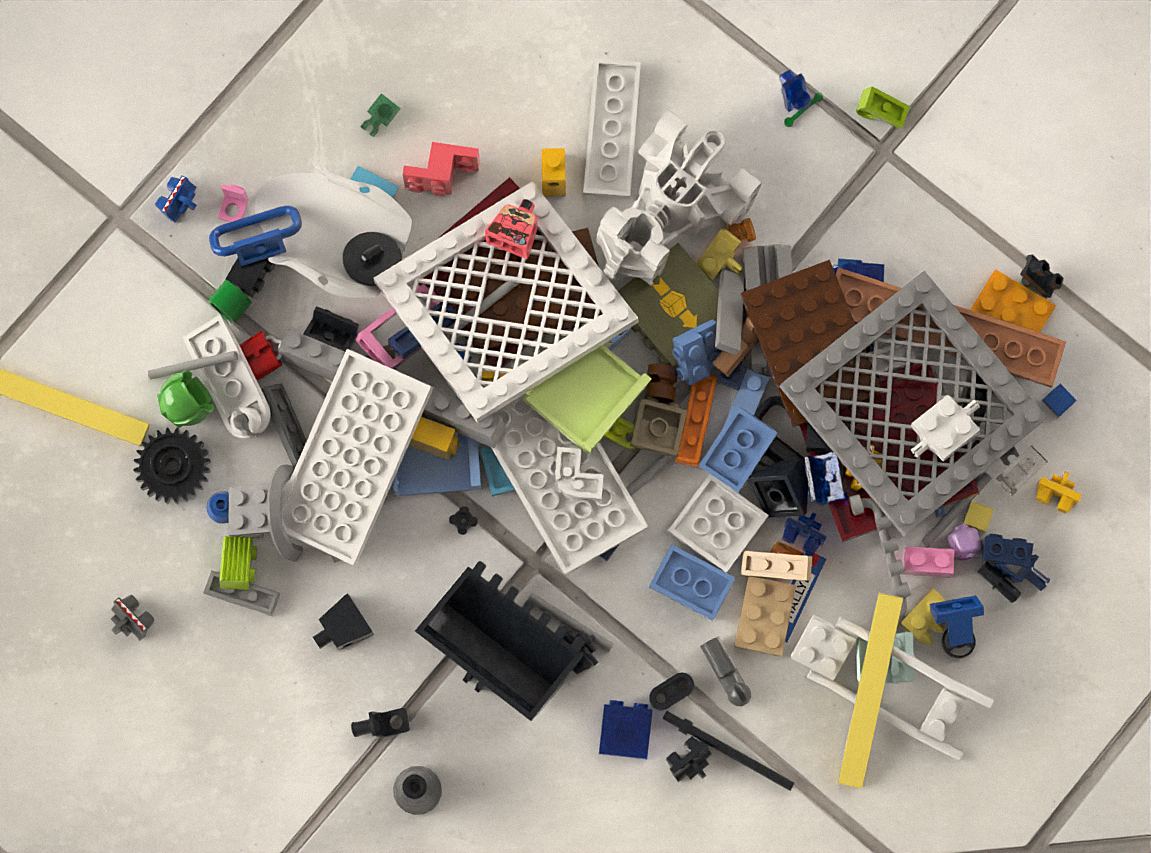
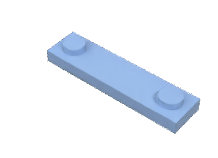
[724,369,769,426]

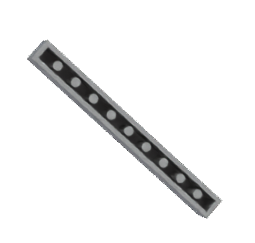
[278,329,505,448]

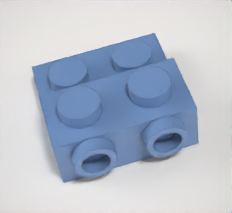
[672,319,722,385]

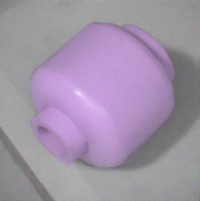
[948,524,982,561]

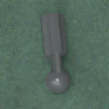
[700,636,751,706]

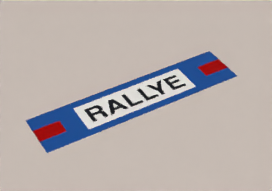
[785,550,826,642]

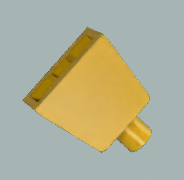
[541,148,566,197]

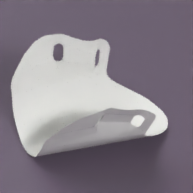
[255,161,412,298]

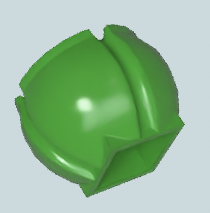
[157,370,214,428]

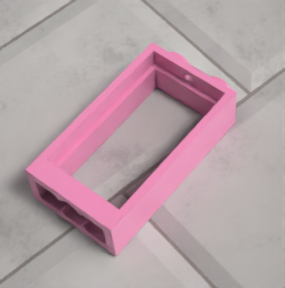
[356,284,440,370]

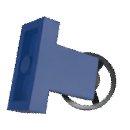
[930,595,984,658]

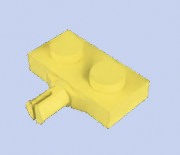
[696,228,744,280]

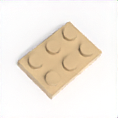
[734,576,796,657]

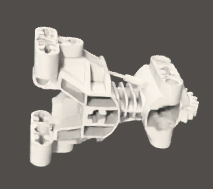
[595,110,762,286]

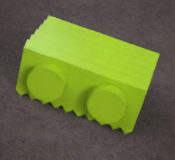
[220,536,257,590]

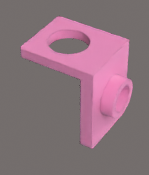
[218,184,249,222]

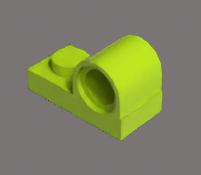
[856,86,910,128]

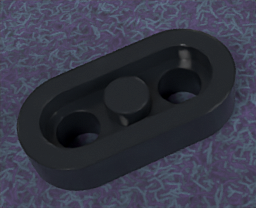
[649,672,694,711]

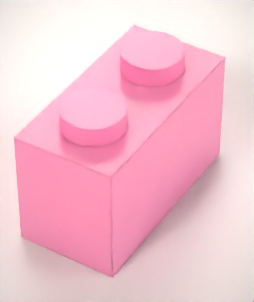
[902,546,955,578]

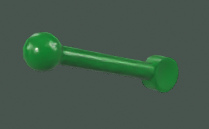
[784,92,823,127]

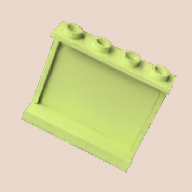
[522,324,651,454]

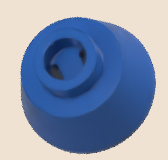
[206,491,229,524]

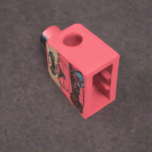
[485,199,538,259]

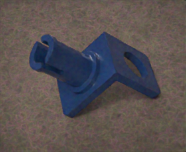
[993,554,1050,591]

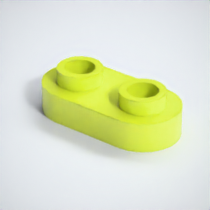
[604,418,636,450]

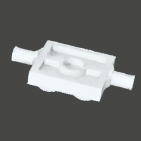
[911,395,981,462]

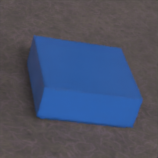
[1042,383,1077,418]

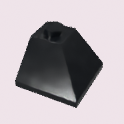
[748,459,809,518]

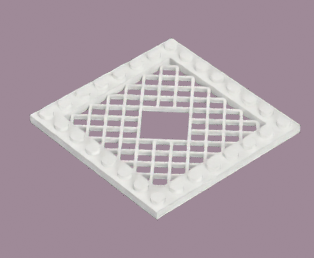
[374,181,639,423]

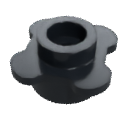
[449,506,478,535]

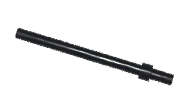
[662,711,795,791]

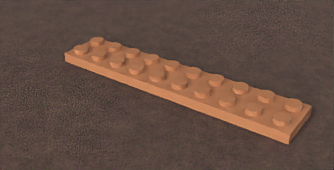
[836,267,1066,388]

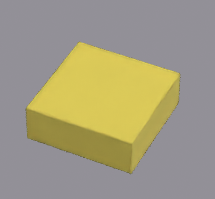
[963,501,994,533]

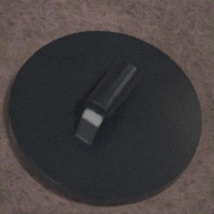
[342,232,402,286]

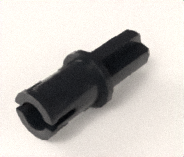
[977,561,1021,603]

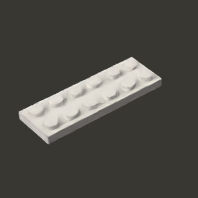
[583,58,641,199]

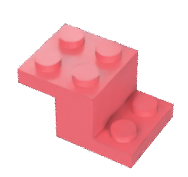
[402,142,480,196]

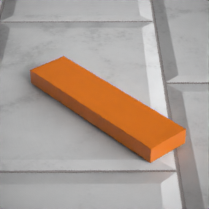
[675,375,718,468]

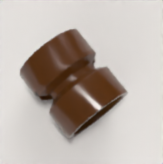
[644,364,678,403]

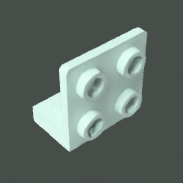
[856,632,915,684]

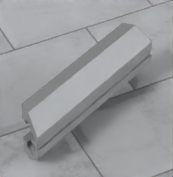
[743,244,793,377]

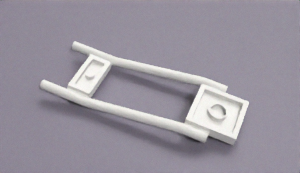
[791,615,993,760]

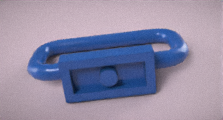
[209,206,302,266]

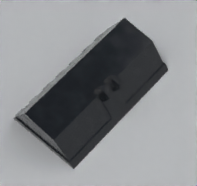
[415,561,585,721]

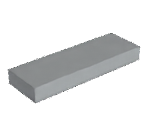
[203,570,280,616]

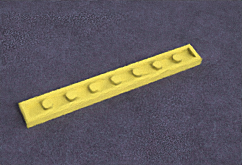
[0,369,150,447]
[838,593,903,788]

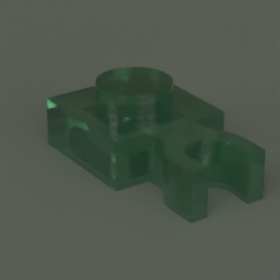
[360,93,401,137]

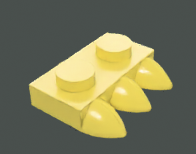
[900,588,947,645]

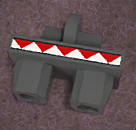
[111,594,155,641]

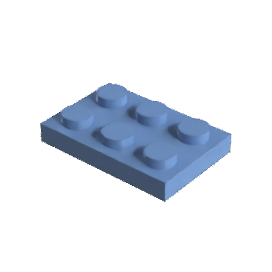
[699,406,779,493]
[649,544,735,621]

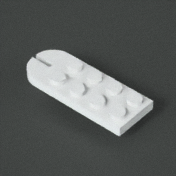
[183,314,271,438]

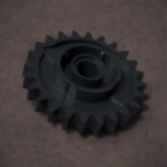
[133,427,211,504]

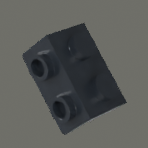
[303,306,359,352]

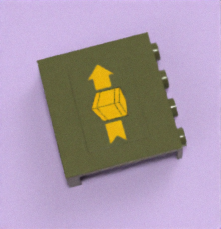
[618,243,719,367]

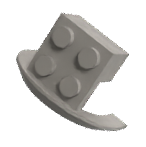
[229,464,303,562]

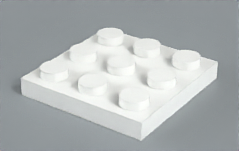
[668,474,769,573]

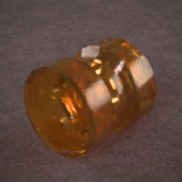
[727,218,756,242]

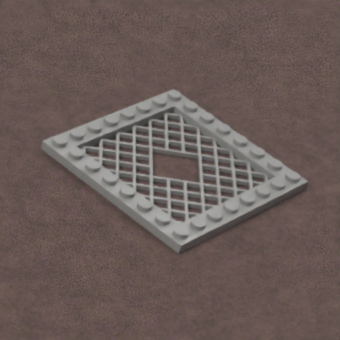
[779,271,1048,536]

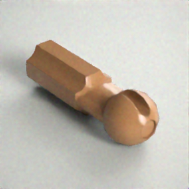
[711,316,758,377]

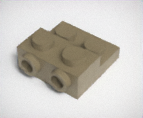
[629,397,687,457]

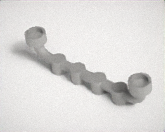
[849,494,911,621]

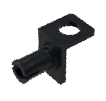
[351,708,410,737]

